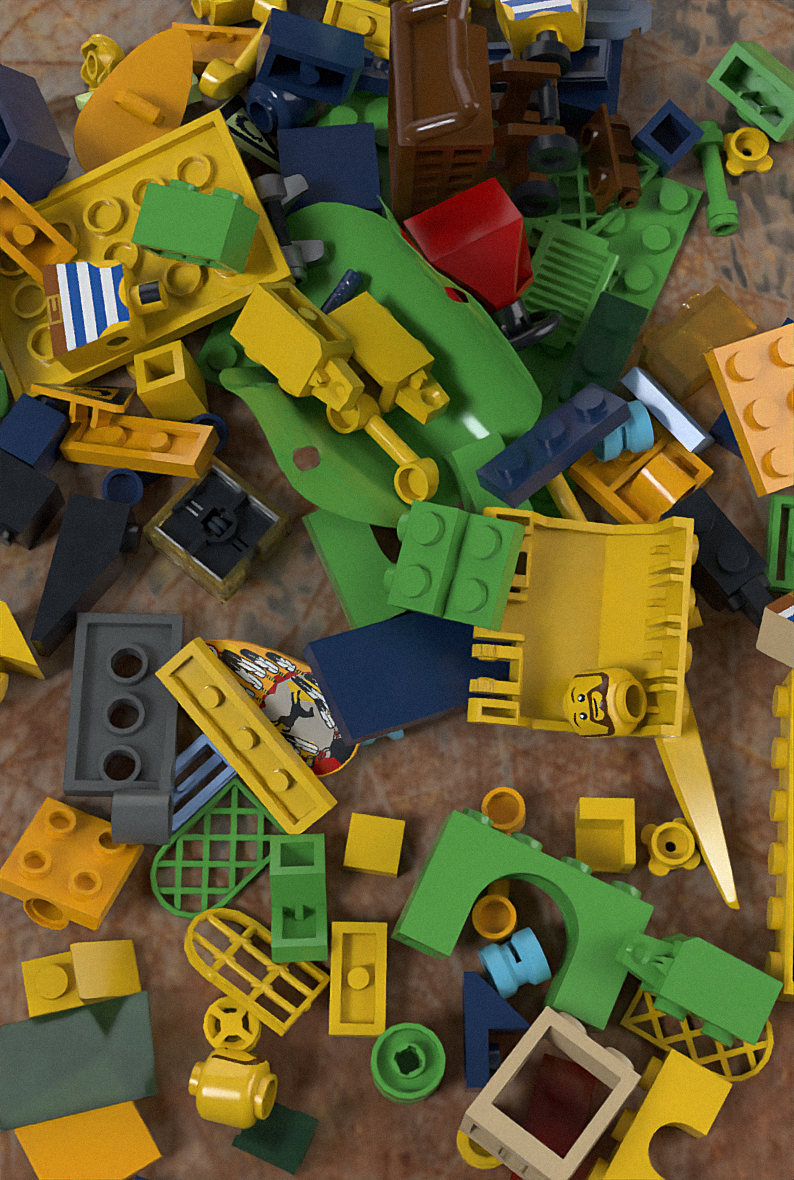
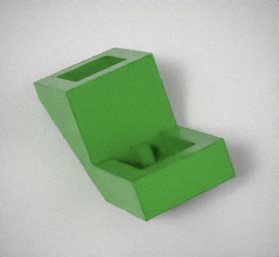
[269,833,328,963]

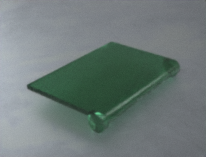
[0,991,158,1133]

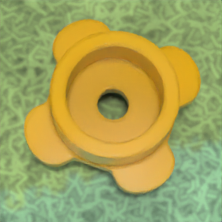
[723,127,773,176]
[640,817,701,877]

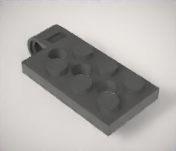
[63,612,185,845]

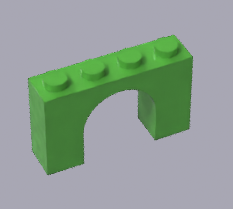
[301,431,534,630]
[391,808,655,1033]

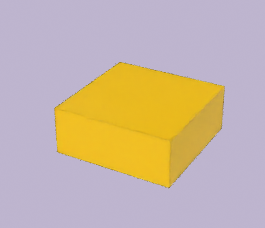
[343,812,405,878]

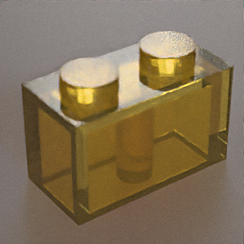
[637,285,759,405]

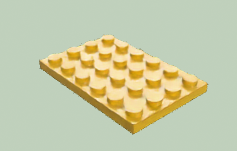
[0,108,296,402]

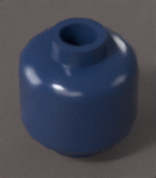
[246,81,318,138]

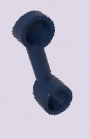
[101,413,229,508]

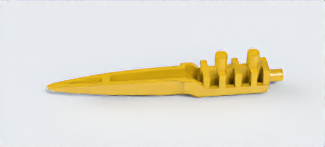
[654,606,740,909]

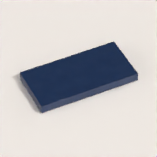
[302,612,512,747]

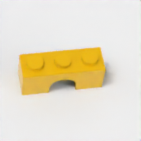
[585,1049,733,1180]

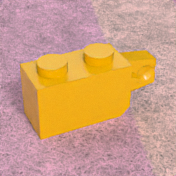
[230,281,365,412]
[327,291,450,425]

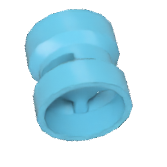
[592,400,654,463]
[477,927,551,999]

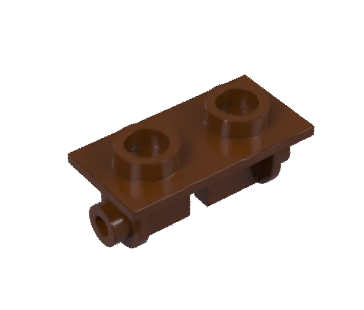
[580,104,642,215]

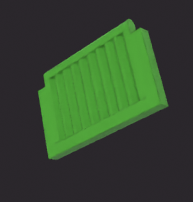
[520,218,620,352]

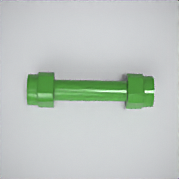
[692,121,739,237]

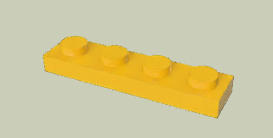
[155,636,338,835]

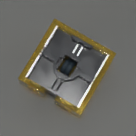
[143,454,293,606]

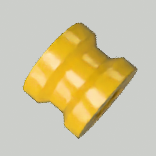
[203,996,262,1052]

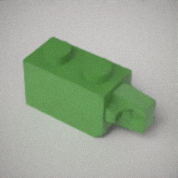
[614,930,784,1048]

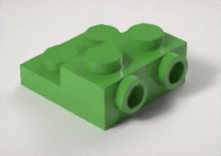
[383,499,526,632]

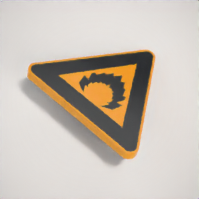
[30,383,136,428]

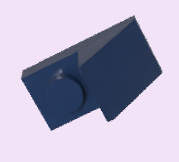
[462,971,531,1093]

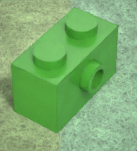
[706,41,794,142]
[131,179,260,275]

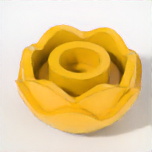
[80,34,125,92]

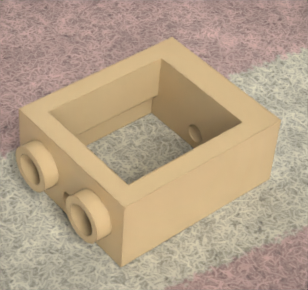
[459,1006,642,1180]

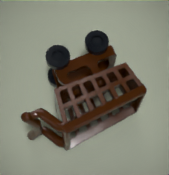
[387,0,578,233]

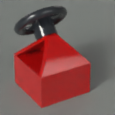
[404,176,563,352]

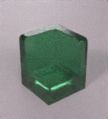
[231,1101,320,1177]

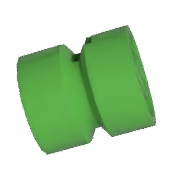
[371,1022,446,1105]

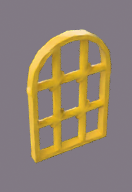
[184,908,330,1037]

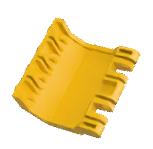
[467,507,699,738]

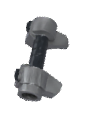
[252,174,330,287]

